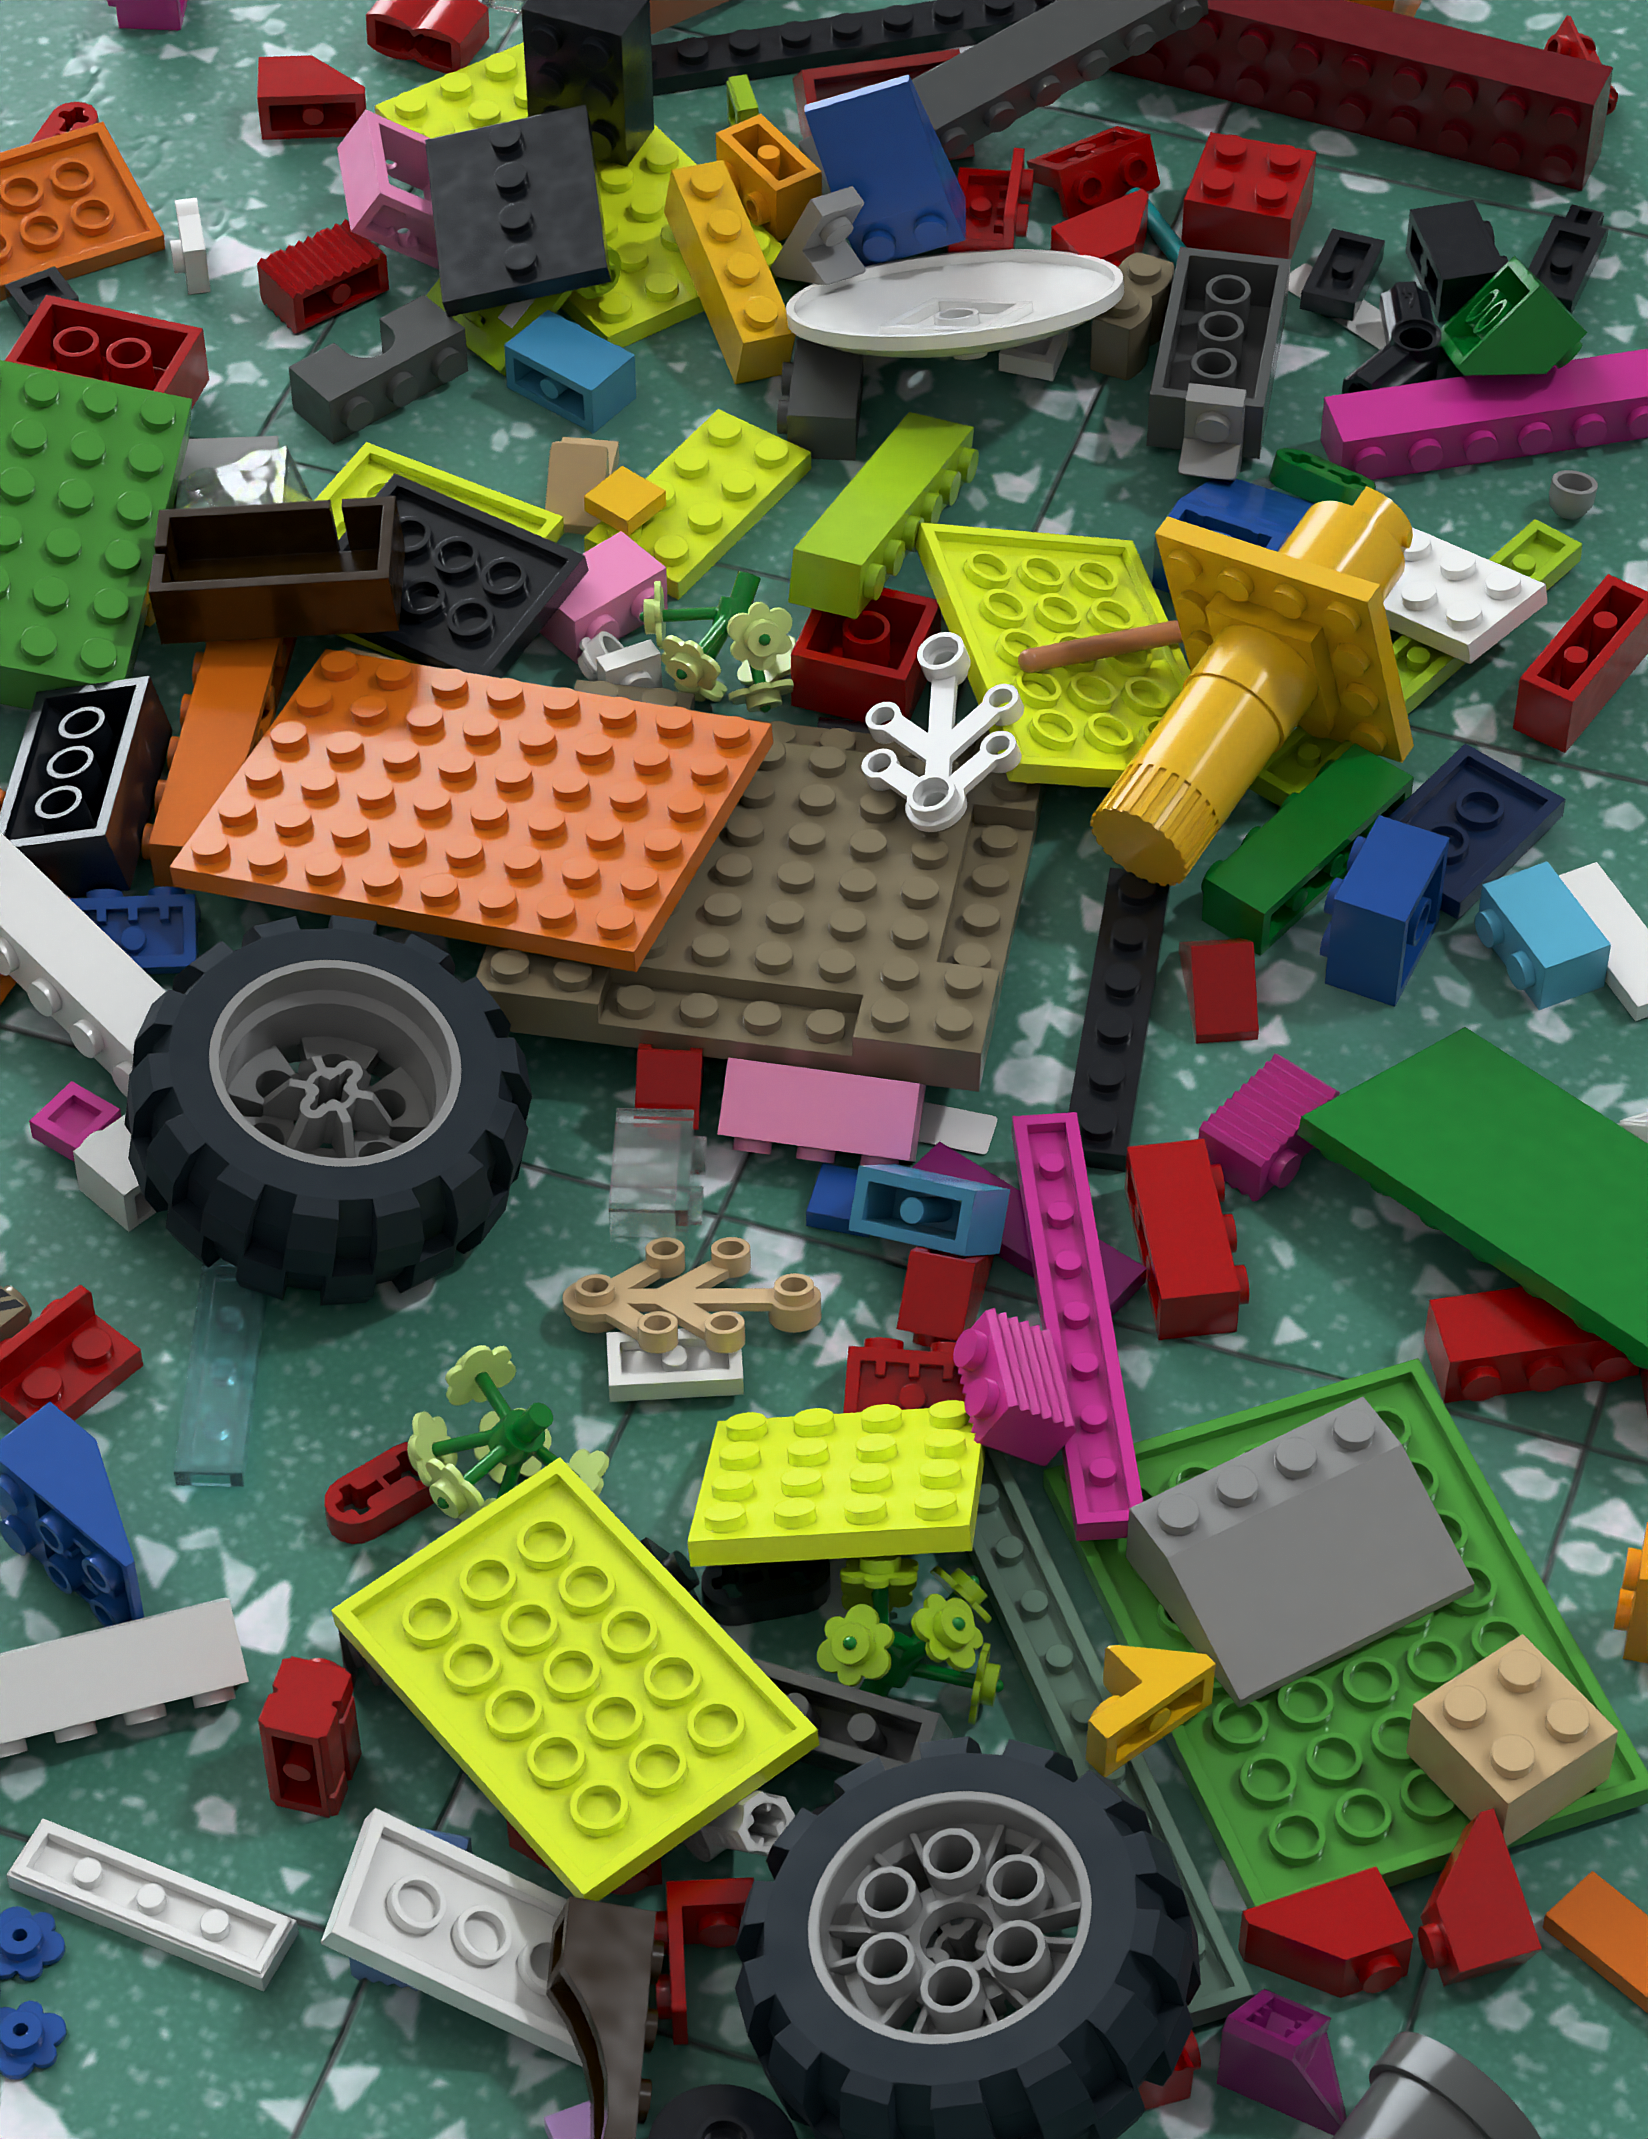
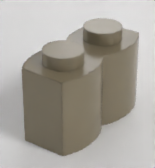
[1090,252,1174,381]

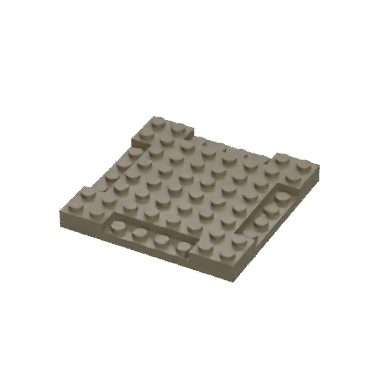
[476,680,1047,1092]

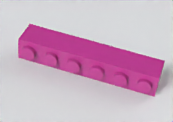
[1320,349,1648,480]

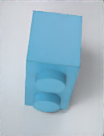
[1475,861,1611,1010]

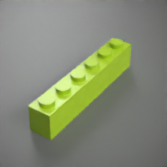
[788,412,979,619]

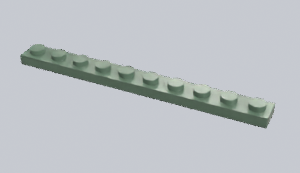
[967,1447,1254,2027]

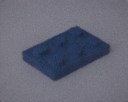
[1388,744,1566,920]

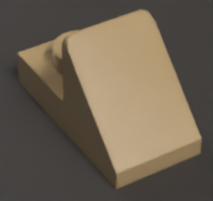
[545,436,619,535]

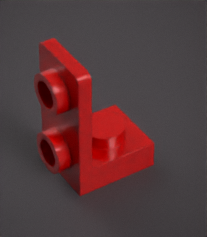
[654,1877,754,2045]

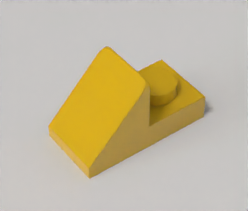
[1086,1645,1216,1777]

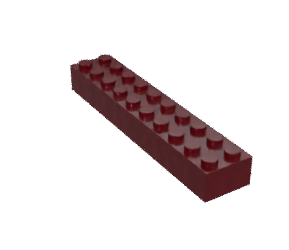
[1108,0,1613,191]

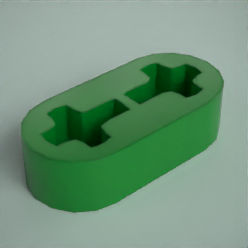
[1269,448,1376,506]

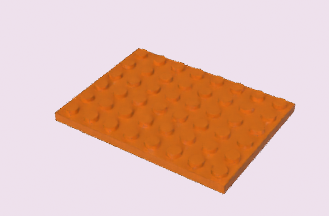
[170,649,773,972]

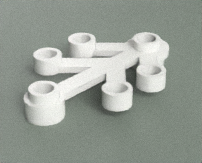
[861,632,1024,832]

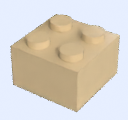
[1406,1634,1618,1846]

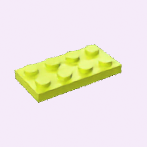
[584,409,811,600]

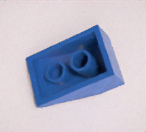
[804,74,966,267]

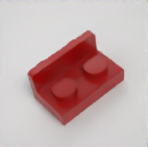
[1027,126,1160,219]
[0,1285,144,1425]
[843,1337,966,1413]

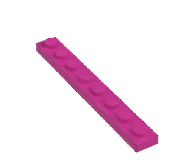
[1011,1112,1143,1541]

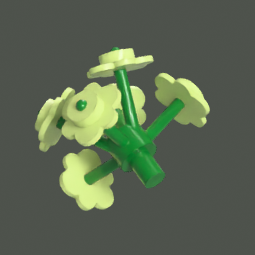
[639,571,796,713]
[407,1345,609,1523]

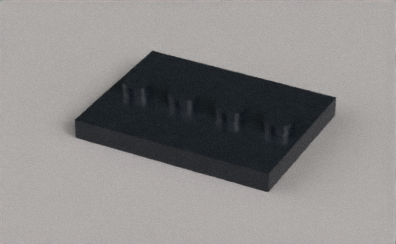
[425,105,612,317]
[339,473,589,678]

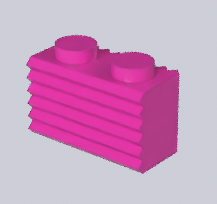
[1198,1053,1340,1202]
[953,1308,1076,1467]

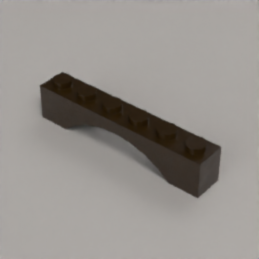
[546,1896,664,2139]

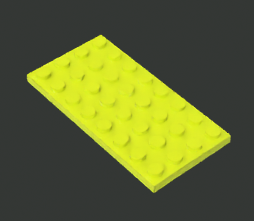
[375,43,783,348]

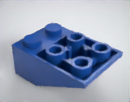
[1152,478,1315,593]
[0,1402,144,1627]

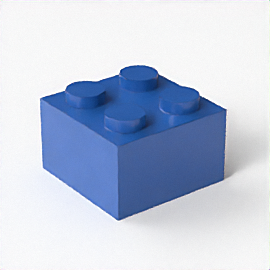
[1320,815,1450,1007]

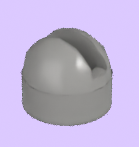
[1549,470,1598,520]

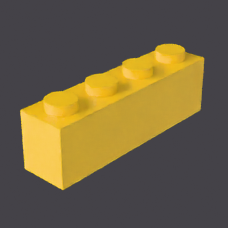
[664,160,796,384]

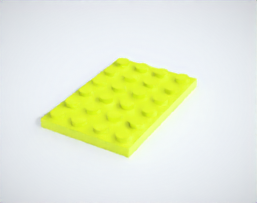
[915,522,1191,788]
[331,1457,820,1901]

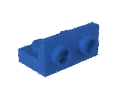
[70,886,201,975]

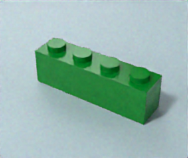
[1201,743,1414,956]

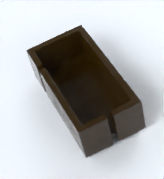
[148,496,406,644]

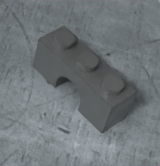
[288,295,468,444]

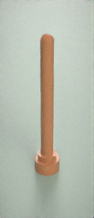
[1018,620,1183,673]

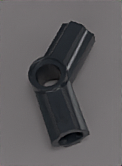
[1342,282,1442,394]

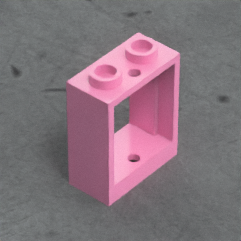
[337,110,439,269]

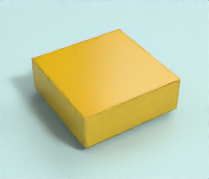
[584,466,666,536]

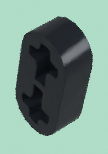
[701,1559,831,1626]

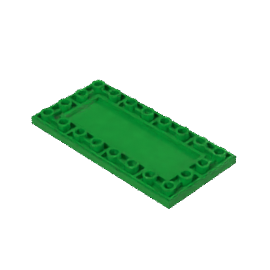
[1297,1027,1648,1369]

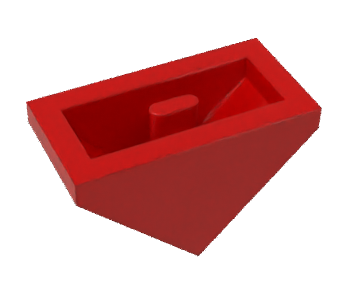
[1179,938,1259,1044]

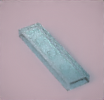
[174,1259,268,1487]

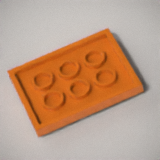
[0,122,165,301]

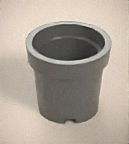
[1332,2032,1541,2139]

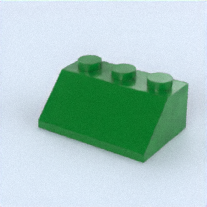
[1440,256,1587,375]

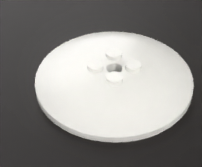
[786,249,1124,360]

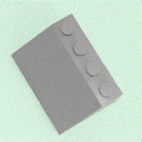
[1126,1396,1475,1708]

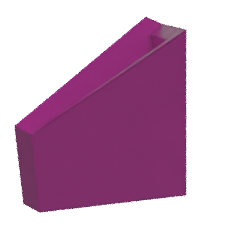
[1217,1989,1347,2136]

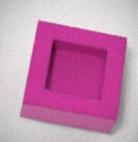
[29,1081,122,1162]

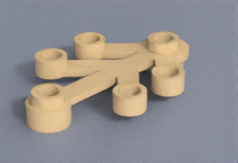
[563,1237,822,1353]

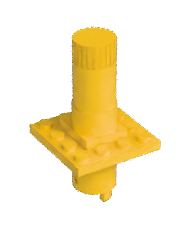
[1090,486,1414,886]

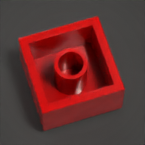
[1181,132,1317,259]
[791,587,941,725]

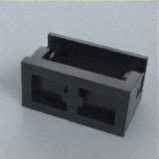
[1405,200,1508,322]

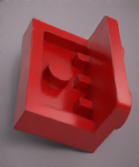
[948,148,1034,253]

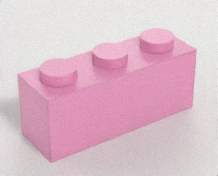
[717,1057,926,1165]

